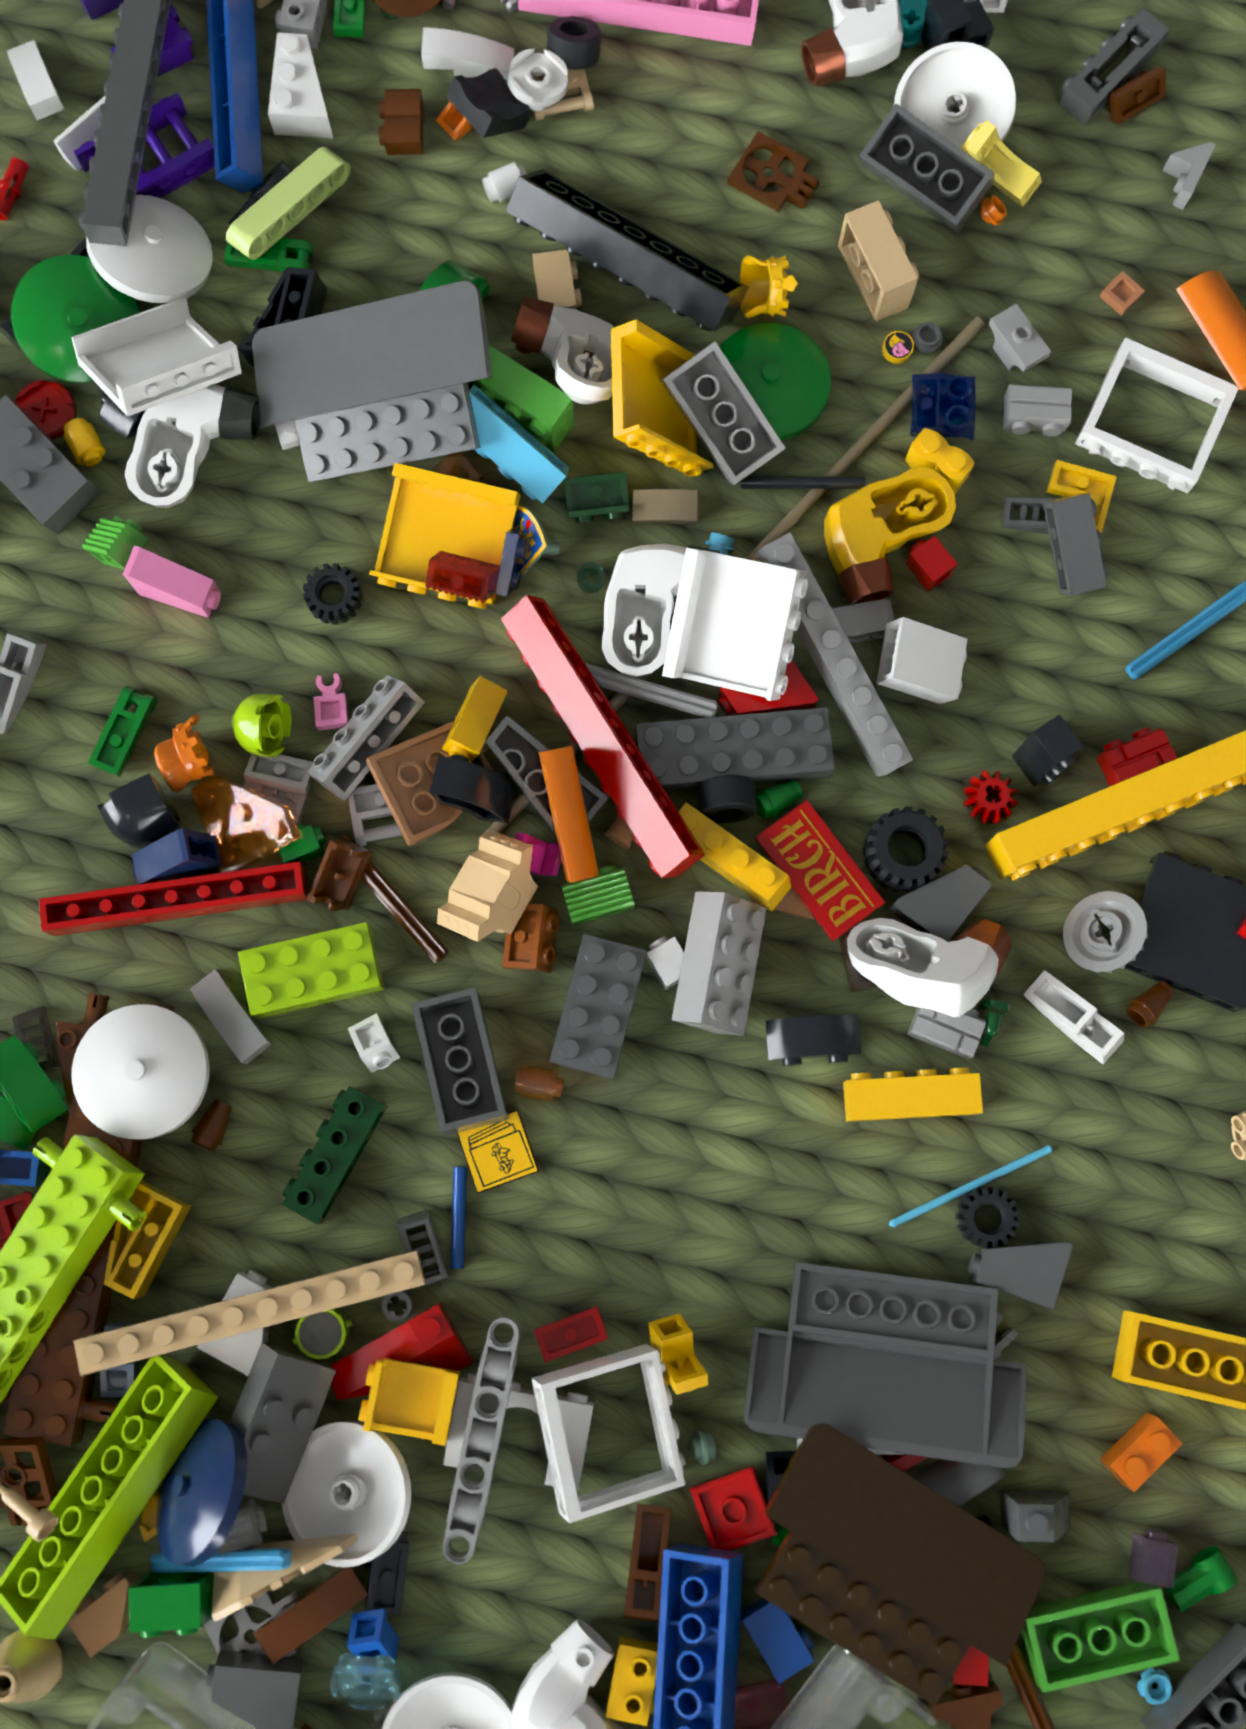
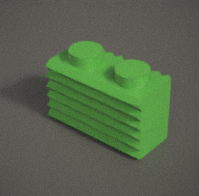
[82,516,149,569]
[562,865,635,926]

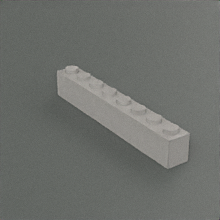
[756,532,913,777]

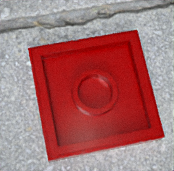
[690,1465,779,1551]

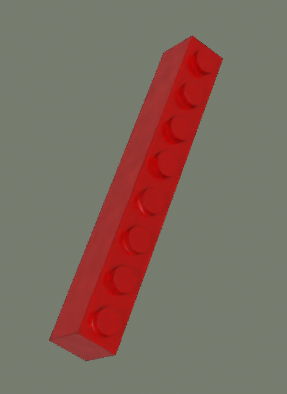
[39,862,309,936]

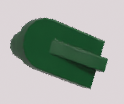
[979,998,1011,1047]

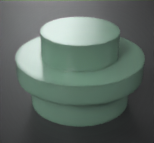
[689,1429,716,1465]

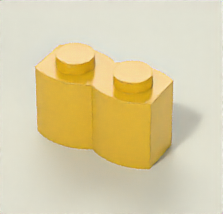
[905,428,975,494]

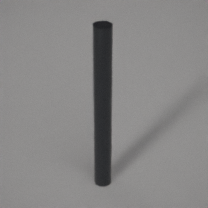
[741,476,866,489]

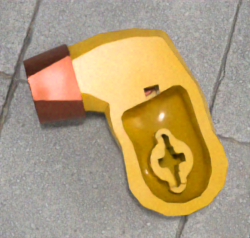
[824,467,956,605]

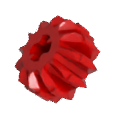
[963,770,1018,825]

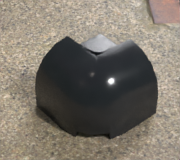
[97,773,181,849]

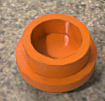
[979,195,1007,226]

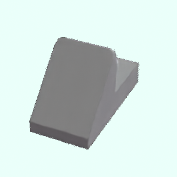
[1163,142,1216,210]

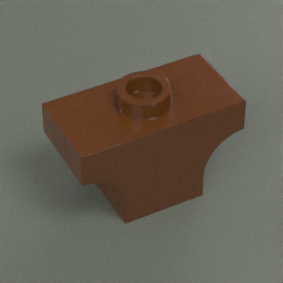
[928,1681,1004,1729]

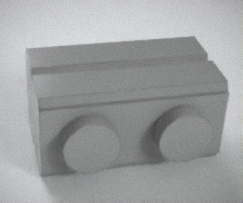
[1003,384,1072,437]
[907,1007,986,1059]

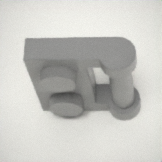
[348,784,402,846]

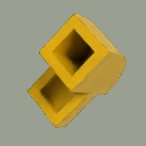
[648,1313,708,1395]

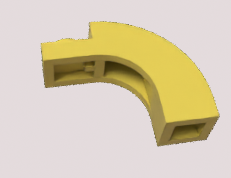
[960,120,1042,207]

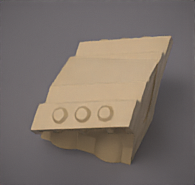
[437,830,538,942]

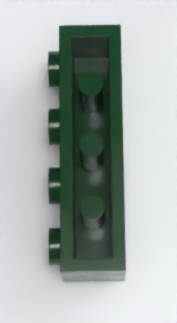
[282,1086,388,1224]

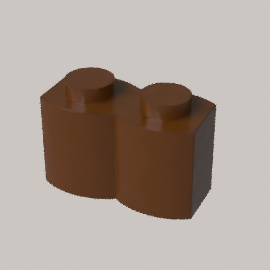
[379,89,424,155]

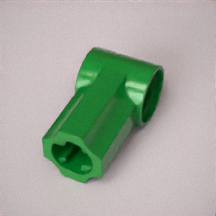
[1162,1546,1238,1613]

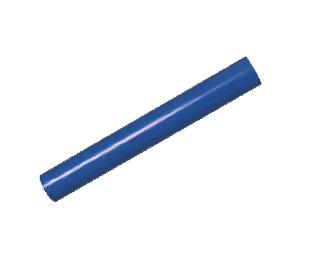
[451,1167,467,1269]

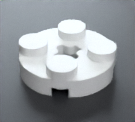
[508,49,568,111]

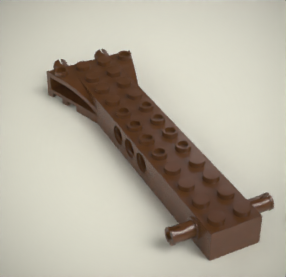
[0,993,174,1446]

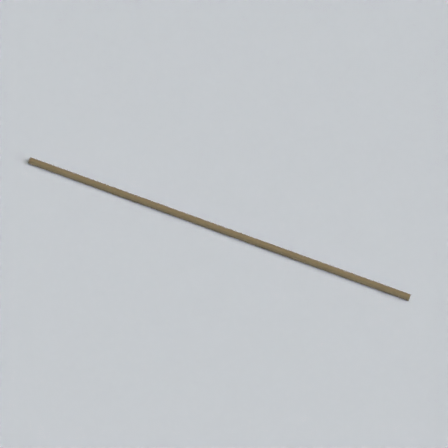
[476,317,984,844]

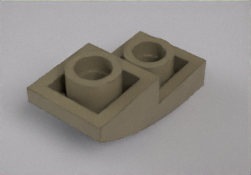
[632,489,700,524]

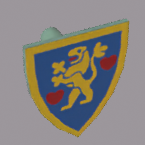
[513,505,560,580]

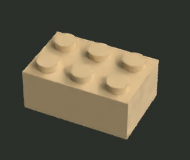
[838,200,919,322]

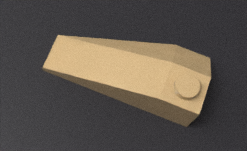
[212,1534,358,1622]

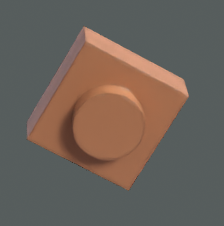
[1099,271,1145,316]

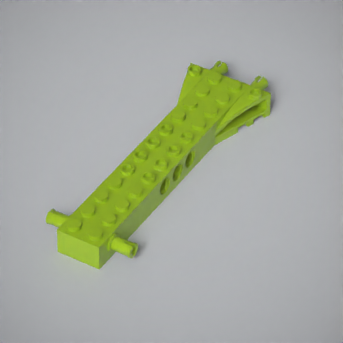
[0,1134,147,1404]

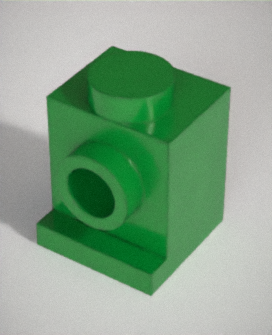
[273,824,327,864]

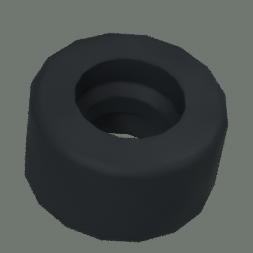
[547,16,601,70]
[697,775,757,823]

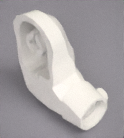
[511,1619,624,1729]

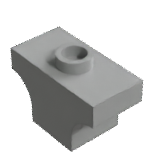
[989,303,1051,372]

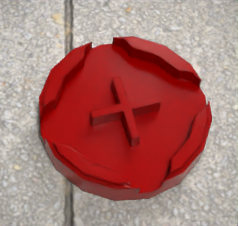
[15,380,76,440]

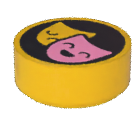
[882,331,914,364]

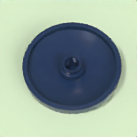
[156,1418,247,1567]

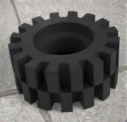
[303,563,363,625]
[956,1187,1020,1248]

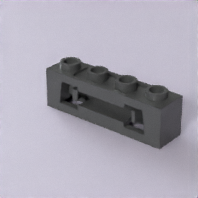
[1059,8,1170,126]

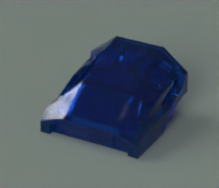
[910,373,976,440]

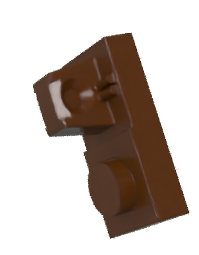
[1109,66,1166,124]

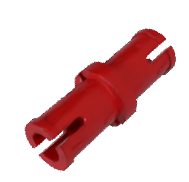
[0,157,30,221]

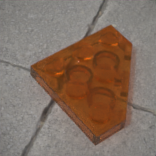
[191,776,301,873]

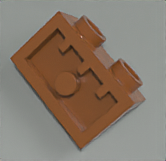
[502,904,559,973]

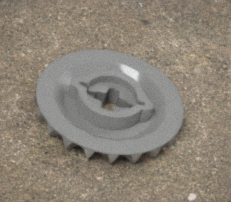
[1063,891,1149,973]

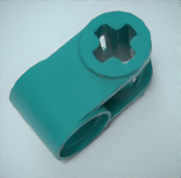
[898,0,929,48]

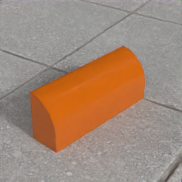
[1176,270,1246,391]
[539,746,599,883]

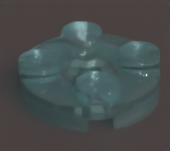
[330,1653,402,1710]

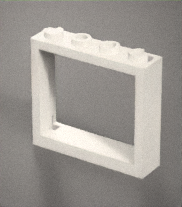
[1075,337,1239,494]
[531,1344,686,1523]

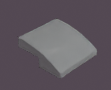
[235,754,313,827]

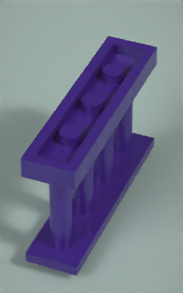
[73,92,215,199]

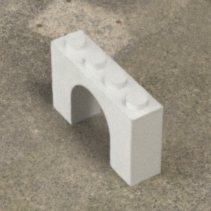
[443,1373,594,1491]

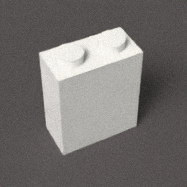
[876,617,968,704]

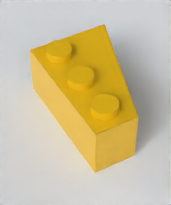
[104,1180,192,1300]

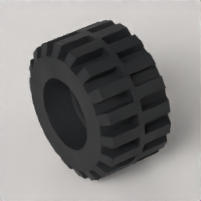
[863,806,949,893]

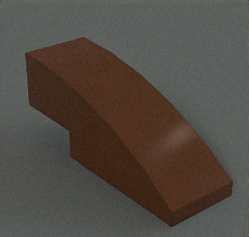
[624,1504,671,1623]
[253,1567,368,1663]

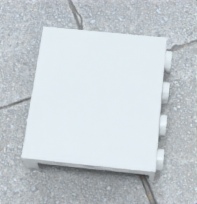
[71,297,242,416]
[662,548,808,701]

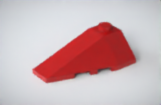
[330,1302,474,1400]

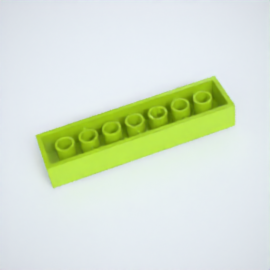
[0,1354,218,1640]

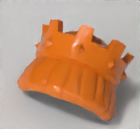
[154,714,214,793]

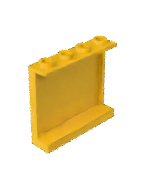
[611,319,714,477]
[369,463,521,610]

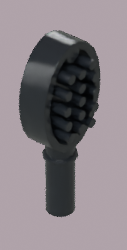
[228,161,292,225]

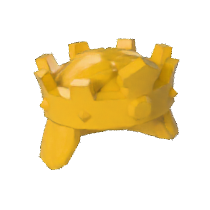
[740,255,799,318]

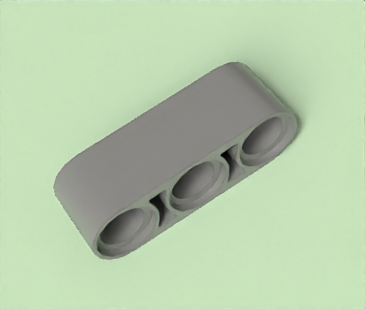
[832,599,895,644]

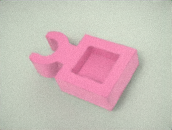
[313,673,349,731]

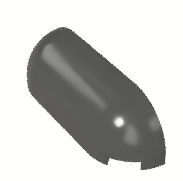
[912,1459,1006,1506]

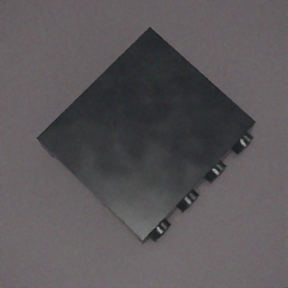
[1125,851,1246,1012]

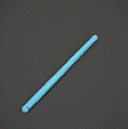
[889,1145,1054,1227]

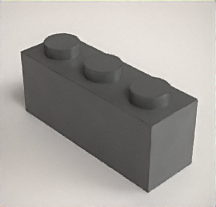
[1043,493,1108,596]

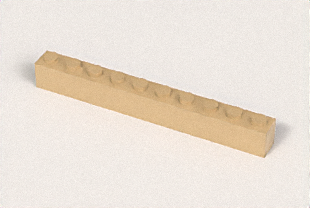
[73,1250,426,1376]

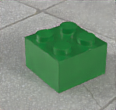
[129,1572,214,1638]

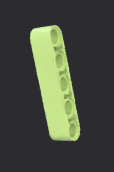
[226,147,350,260]

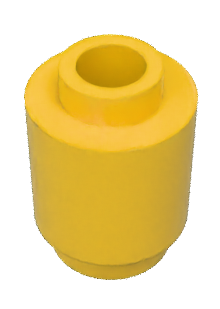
[63,418,106,467]

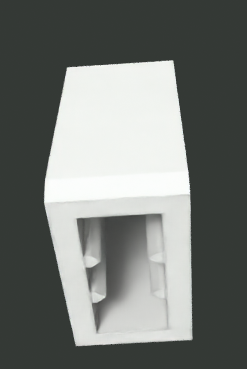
[196,1270,272,1376]

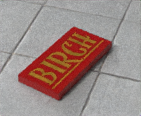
[755,800,885,942]

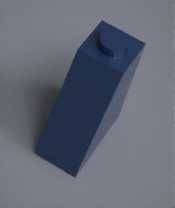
[132,828,222,885]

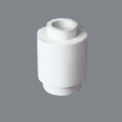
[482,162,526,203]

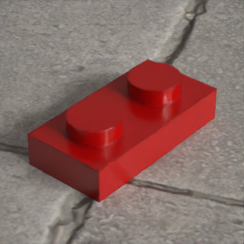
[534,1306,609,1363]

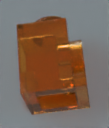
[433,451,485,483]

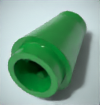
[756,780,803,819]

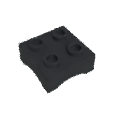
[446,68,533,138]

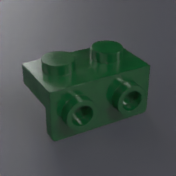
[564,471,630,523]

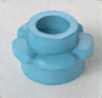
[705,532,735,555]
[1137,1668,1172,1705]

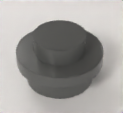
[912,322,943,353]

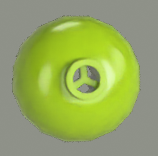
[231,693,292,758]

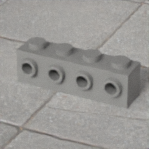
[275,0,329,49]
[307,675,425,801]

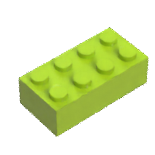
[238,922,385,1019]

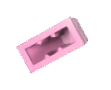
[123,545,221,618]

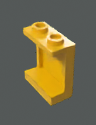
[359,1357,460,1446]

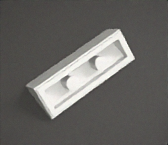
[54,96,106,171]

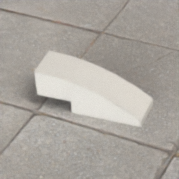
[421,27,514,79]
[7,40,64,120]
[1024,970,1124,1065]

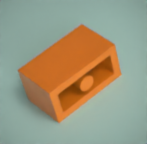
[1099,1412,1183,1492]

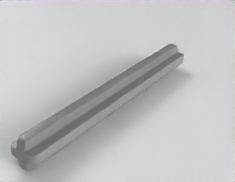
[585,663,718,718]

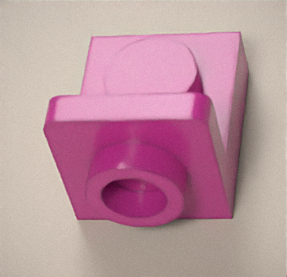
[515,833,561,876]

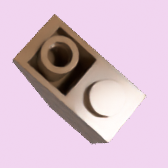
[67,1571,138,1658]

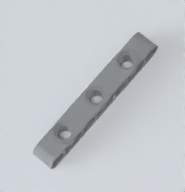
[443,1315,521,1564]

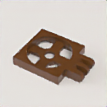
[727,131,820,212]
[0,1437,58,1526]

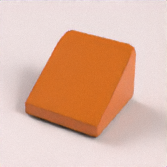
[436,101,474,141]

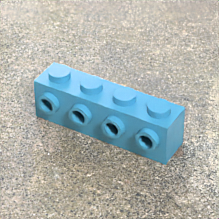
[469,384,570,503]

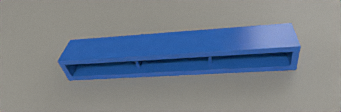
[206,0,263,194]

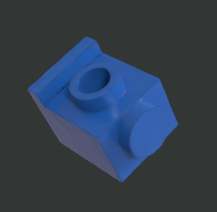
[347,1608,399,1669]

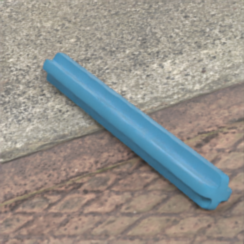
[1125,581,1246,680]
[150,1548,292,1573]

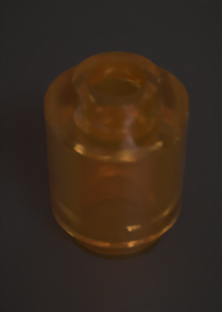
[515,1065,564,1103]

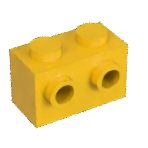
[606,1636,658,1726]

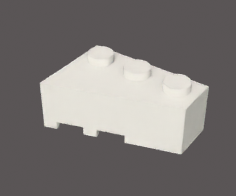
[268,33,333,138]

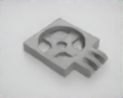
[204,1590,298,1657]

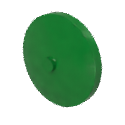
[11,255,139,384]
[719,323,831,441]

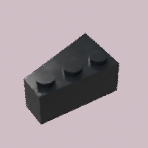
[238,267,327,367]
[1012,714,1084,786]

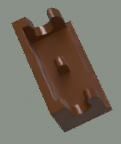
[307,838,372,911]

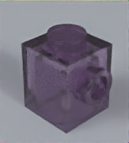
[1129,1529,1178,1588]

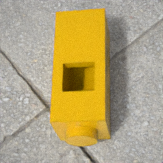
[442,676,508,763]

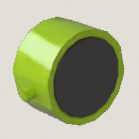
[293,1308,353,1359]

